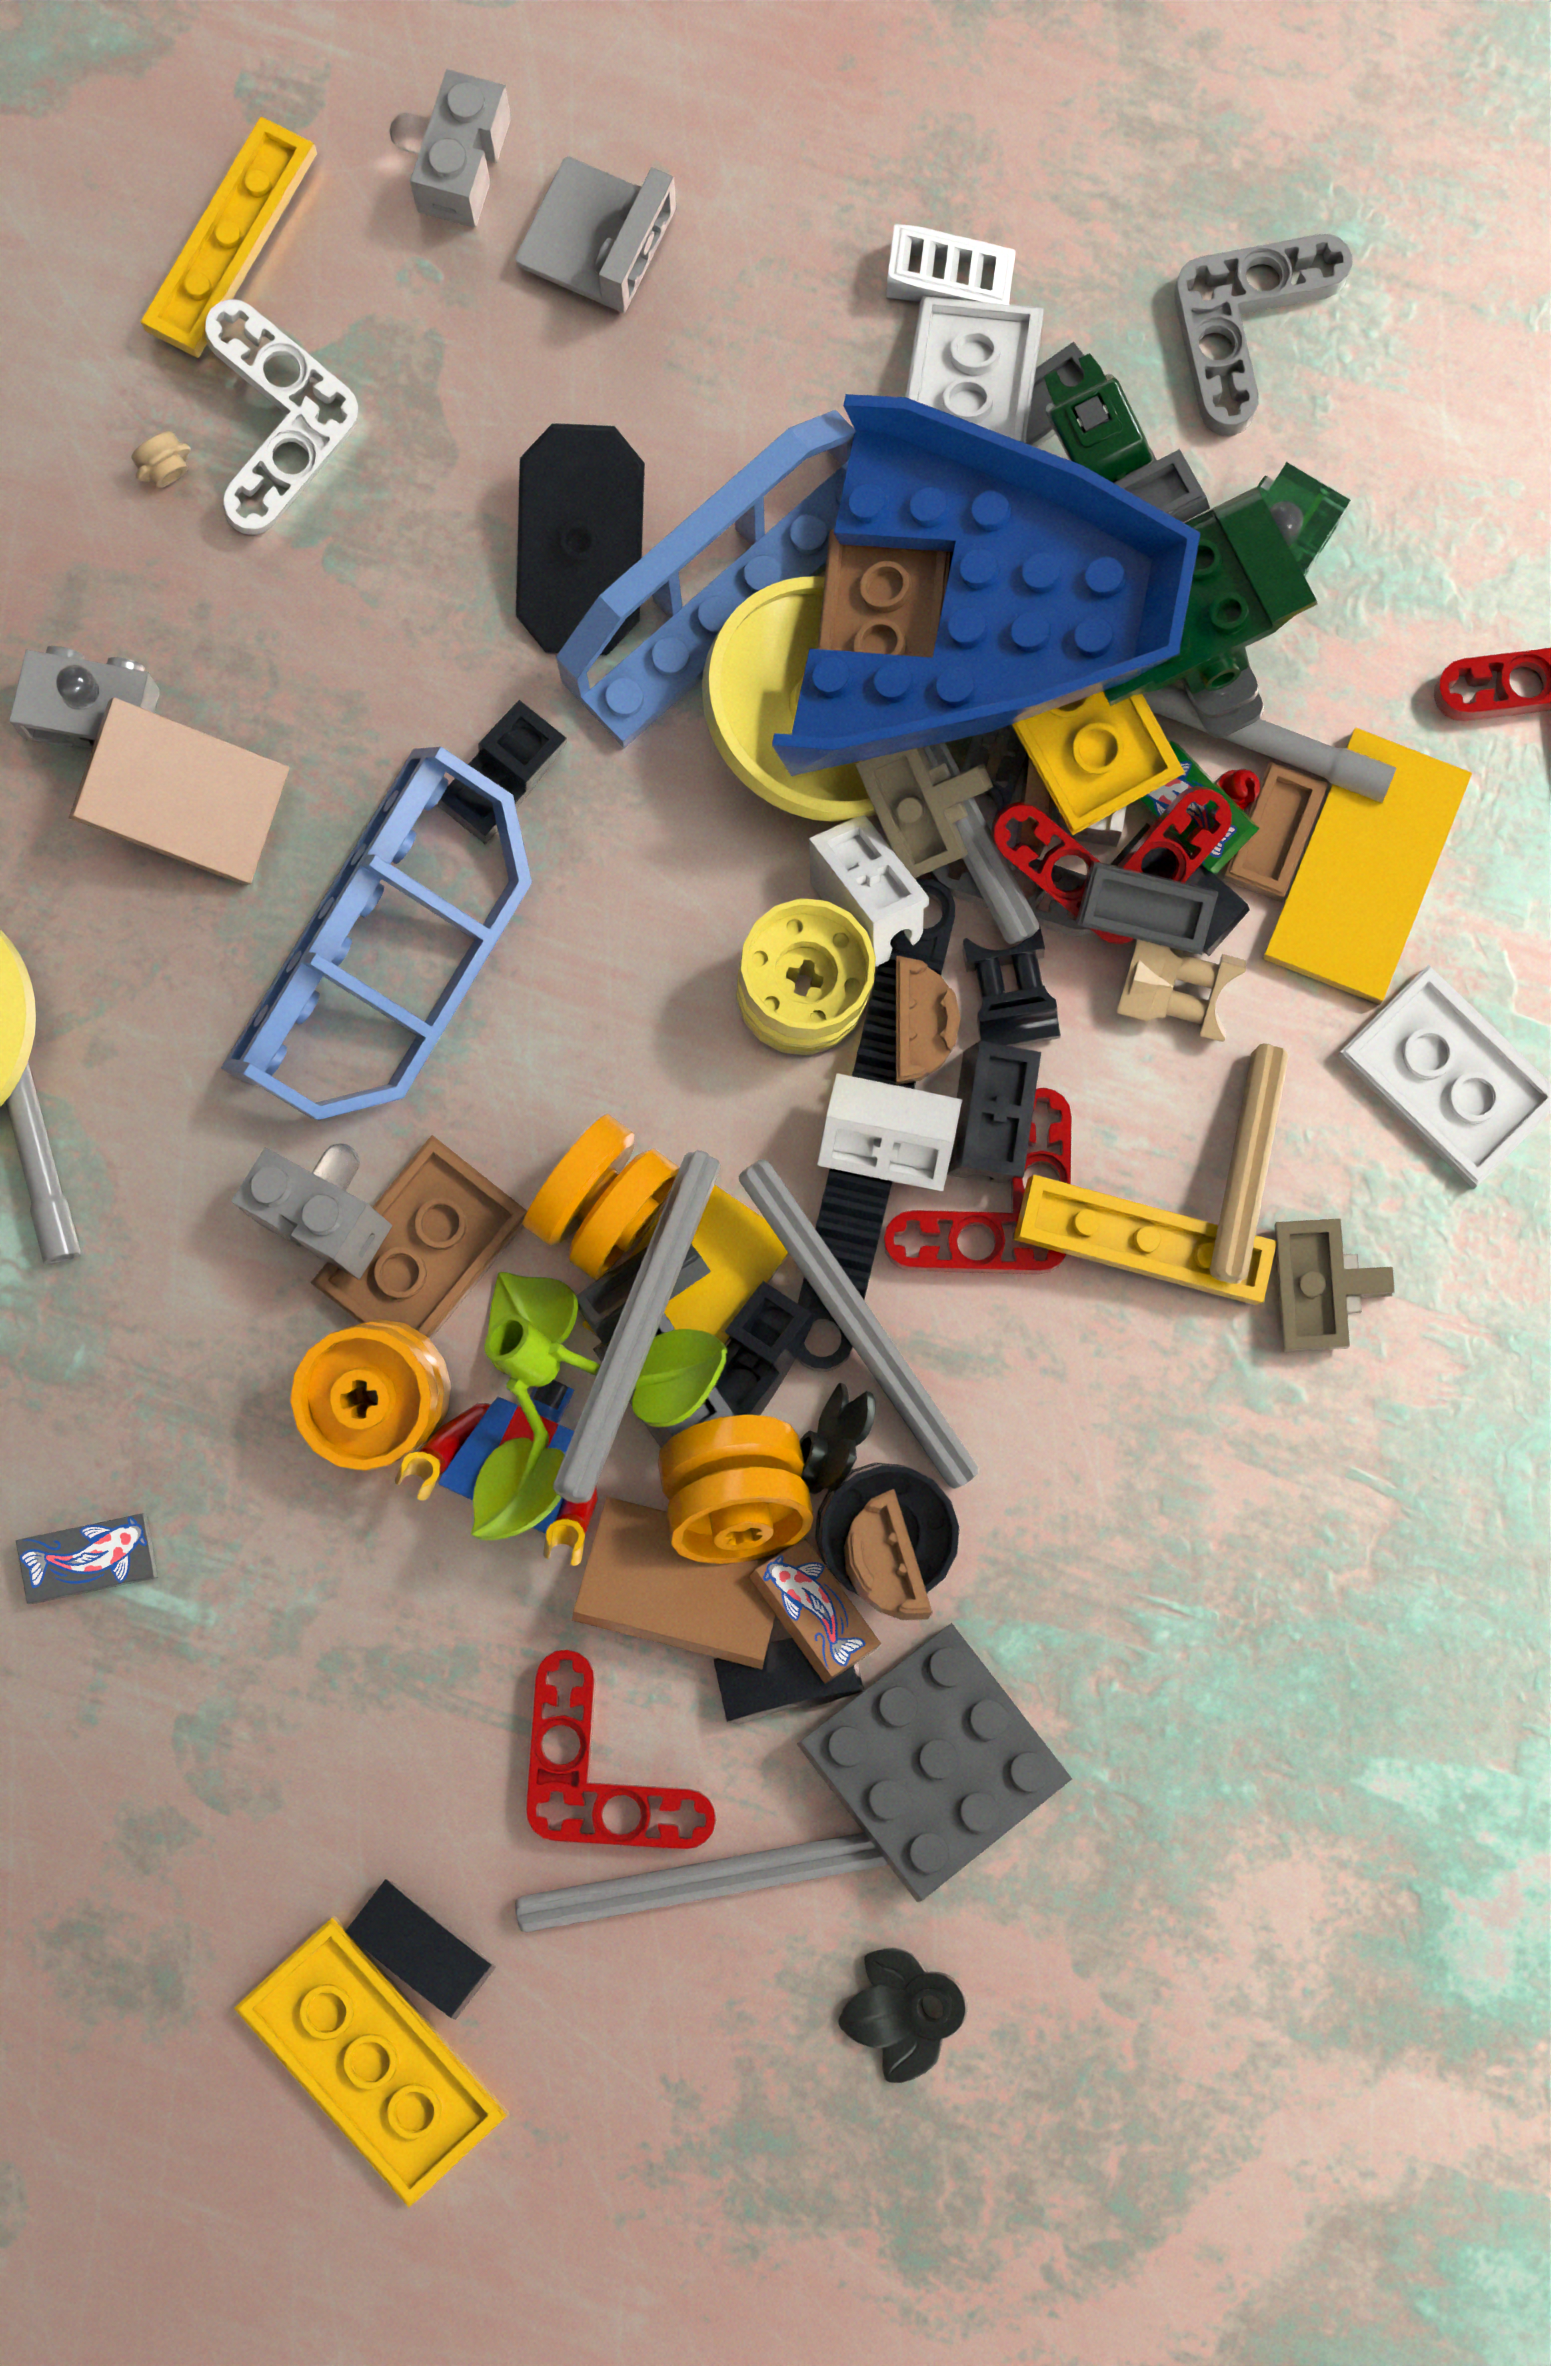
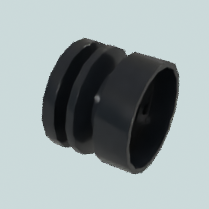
[815,1462,959,1595]

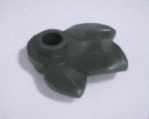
[799,1383,876,1494]
[838,1948,968,2083]

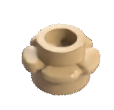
[131,431,191,487]

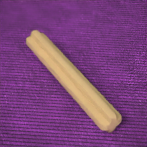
[1210,1044,1289,1284]

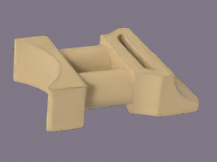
[1117,940,1246,1042]

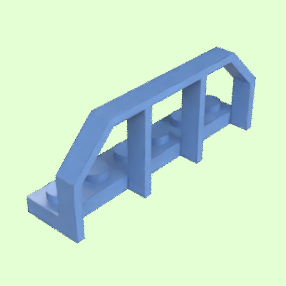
[556,410,856,748]
[221,746,532,1120]

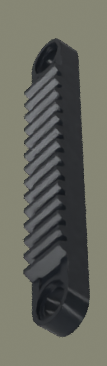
[796,879,955,1372]

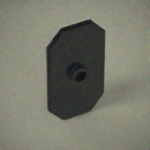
[516,423,645,655]

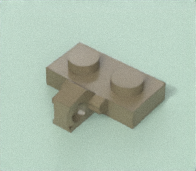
[855,747,993,878]
[1274,1218,1395,1352]

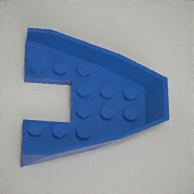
[772,394,1200,776]

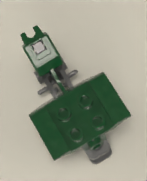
[1044,353,1318,738]

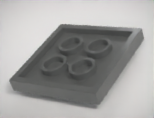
[797,1623,1072,1903]

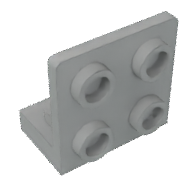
[515,157,676,313]

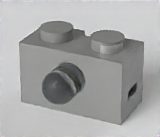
[390,69,511,228]
[9,646,160,748]
[231,1143,393,1280]

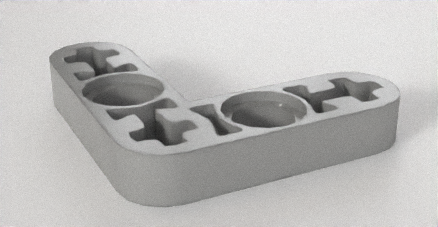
[1174,234,1352,436]

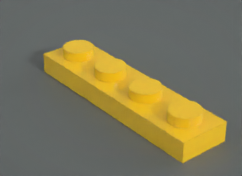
[140,116,317,358]
[1013,1175,1277,1305]

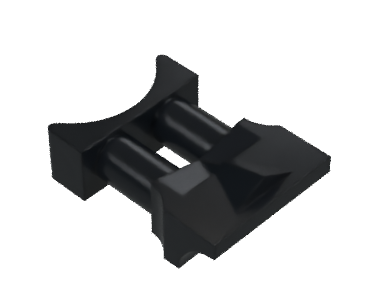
[962,926,1061,1047]

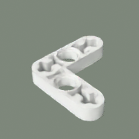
[205,299,358,535]

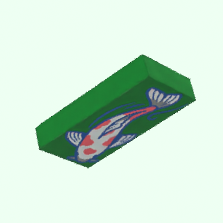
[1140,740,1260,874]

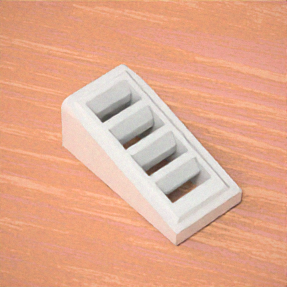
[886,224,1015,304]

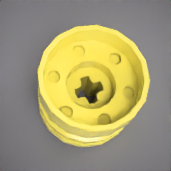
[736,898,876,1055]

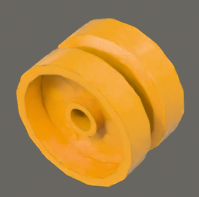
[522,1114,680,1281]
[290,1319,451,1471]
[658,1414,814,1564]

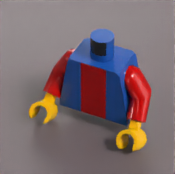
[395,1379,598,1566]

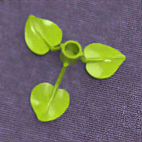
[471,1272,727,1540]

